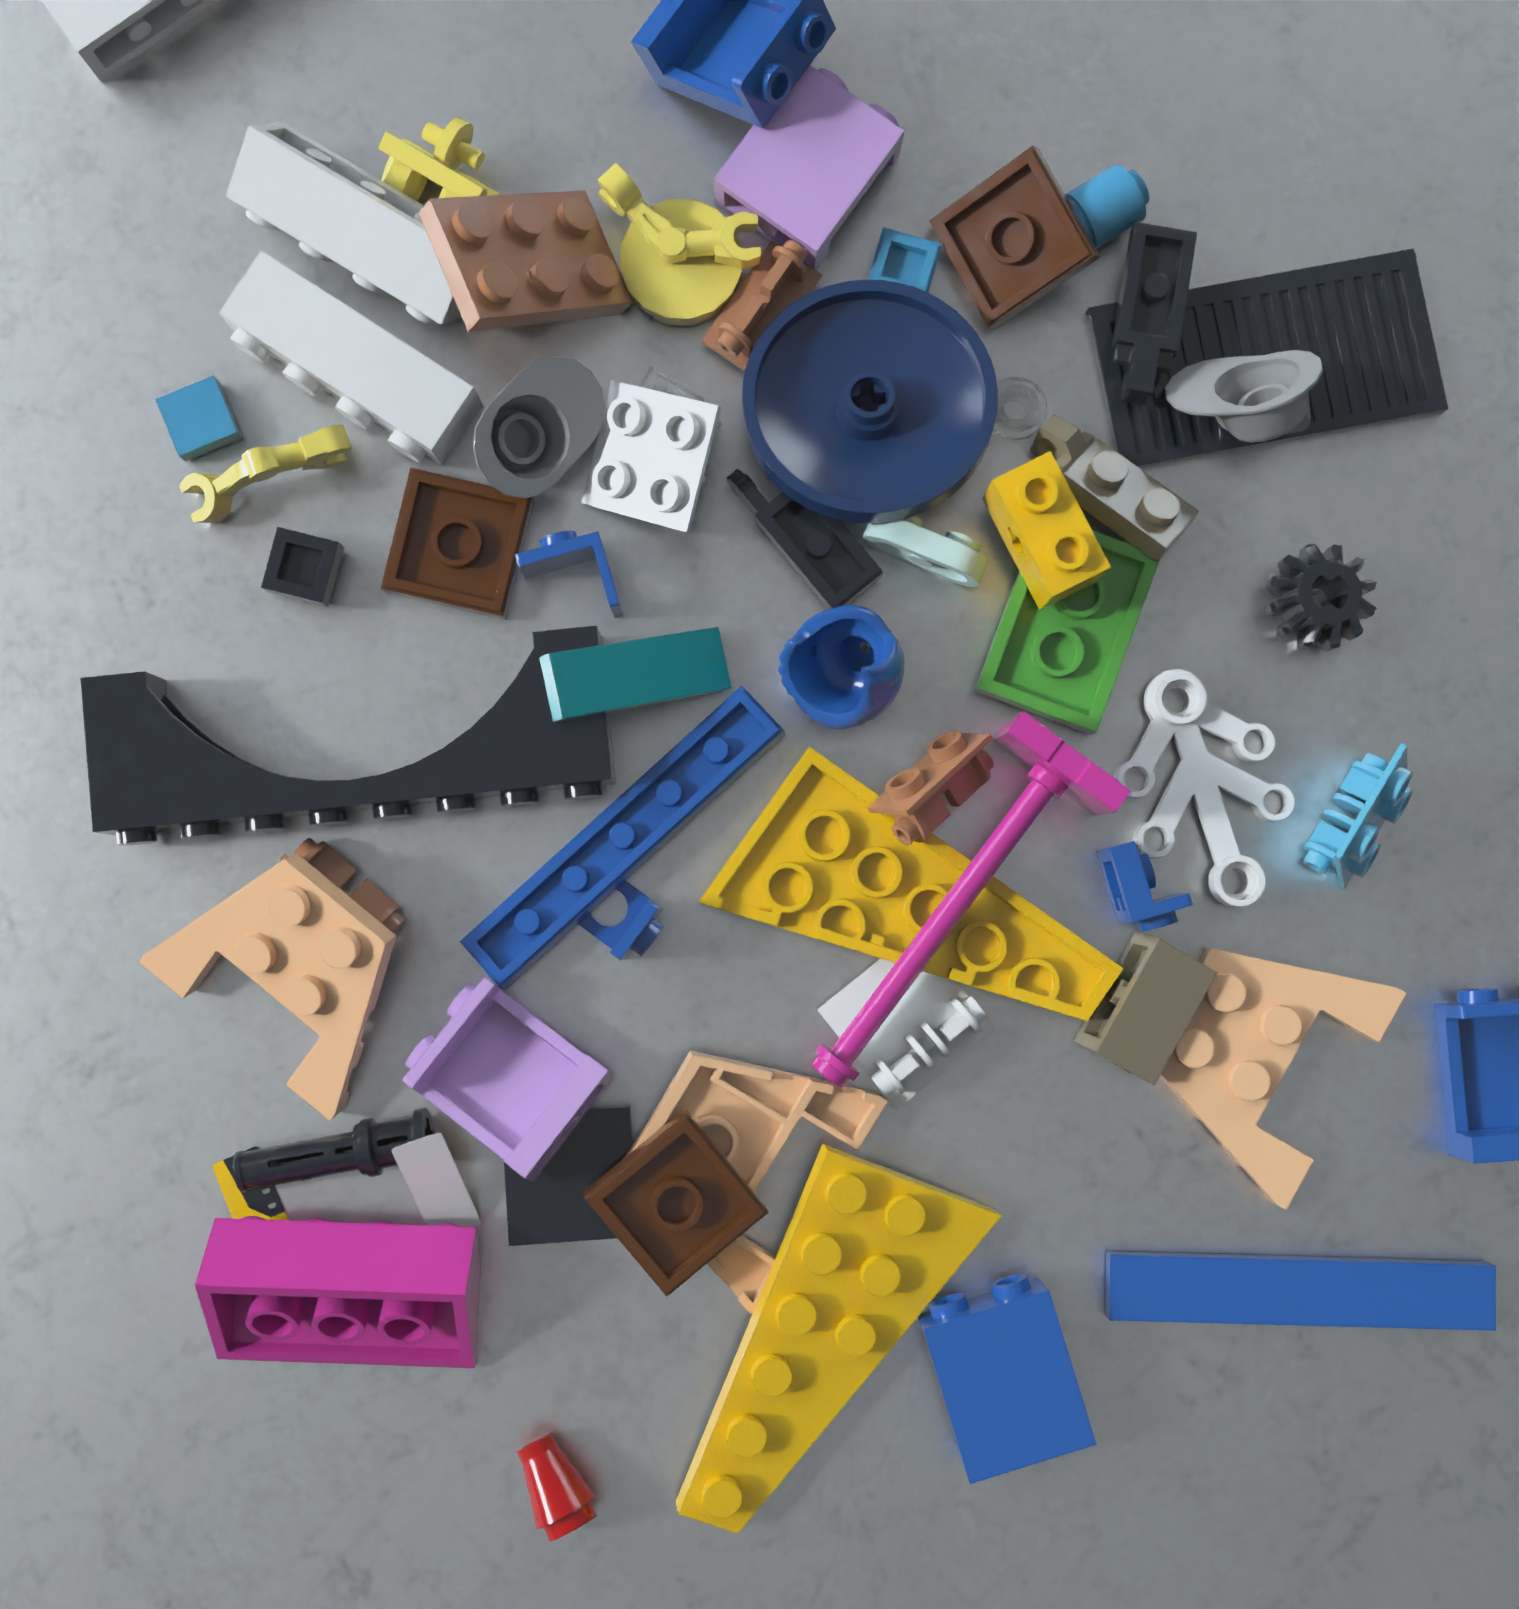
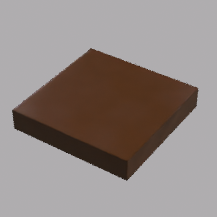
[929,145,1100,329]
[381,467,535,620]
[583,1108,769,1297]

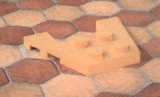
[139,853,396,1121]
[1160,948,1407,1210]
[624,1050,888,1314]

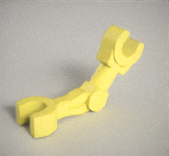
[597,163,761,269]
[179,424,352,523]

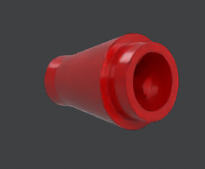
[517,1433,597,1542]

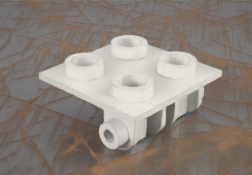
[582,380,721,533]
[817,959,996,1110]

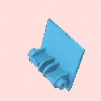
[1303,743,1413,889]

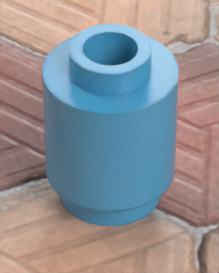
[1065,164,1150,249]

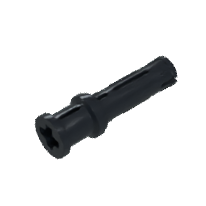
[233,1108,435,1193]

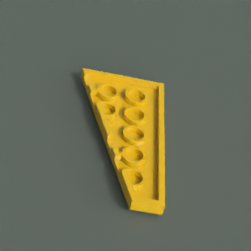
[698,747,1124,1021]
[675,1144,1002,1534]

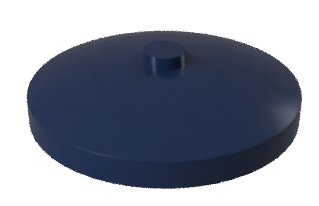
[742,280,998,523]

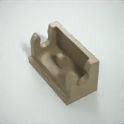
[1073,931,1217,1086]

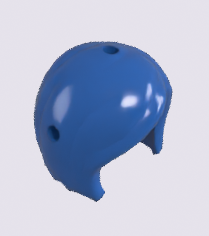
[778,605,905,730]

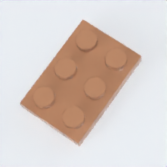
[419,190,633,332]

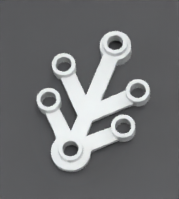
[1113,669,1295,906]

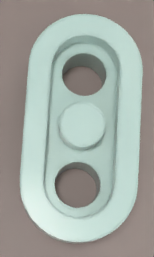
[862,515,989,587]

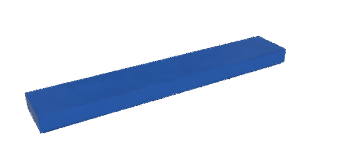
[460,685,786,990]
[1105,1251,1496,1331]

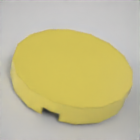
[620,199,742,326]

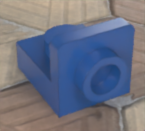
[1096,841,1193,932]

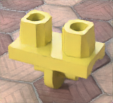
[378,117,503,202]

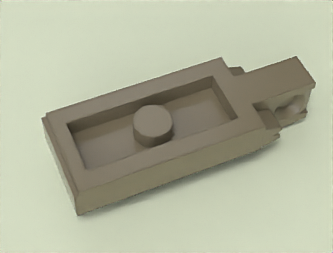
[1029,414,1199,561]

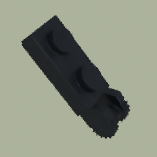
[726,468,883,609]

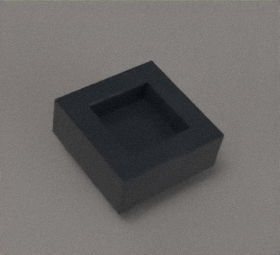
[261,527,344,607]

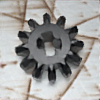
[1264,544,1377,652]

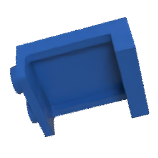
[631,0,836,129]
[1434,988,1519,1164]
[918,1274,1097,1484]

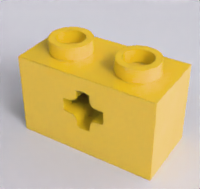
[982,451,1111,610]

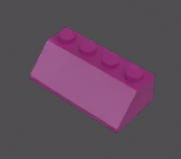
[195,1216,481,1368]

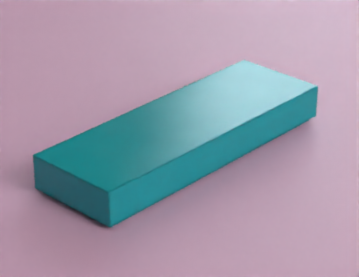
[539,627,731,722]

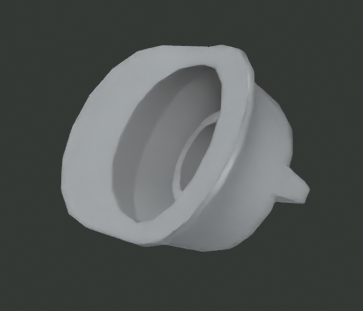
[1165,350,1323,443]
[473,356,606,499]

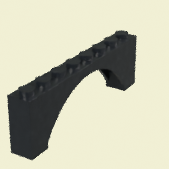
[80,625,616,845]

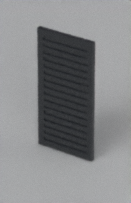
[1085,248,1449,468]

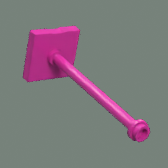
[811,711,1131,1088]

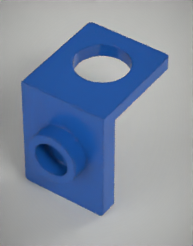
[515,530,623,617]
[578,881,664,960]

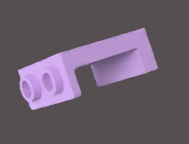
[714,65,905,271]
[402,977,613,1182]

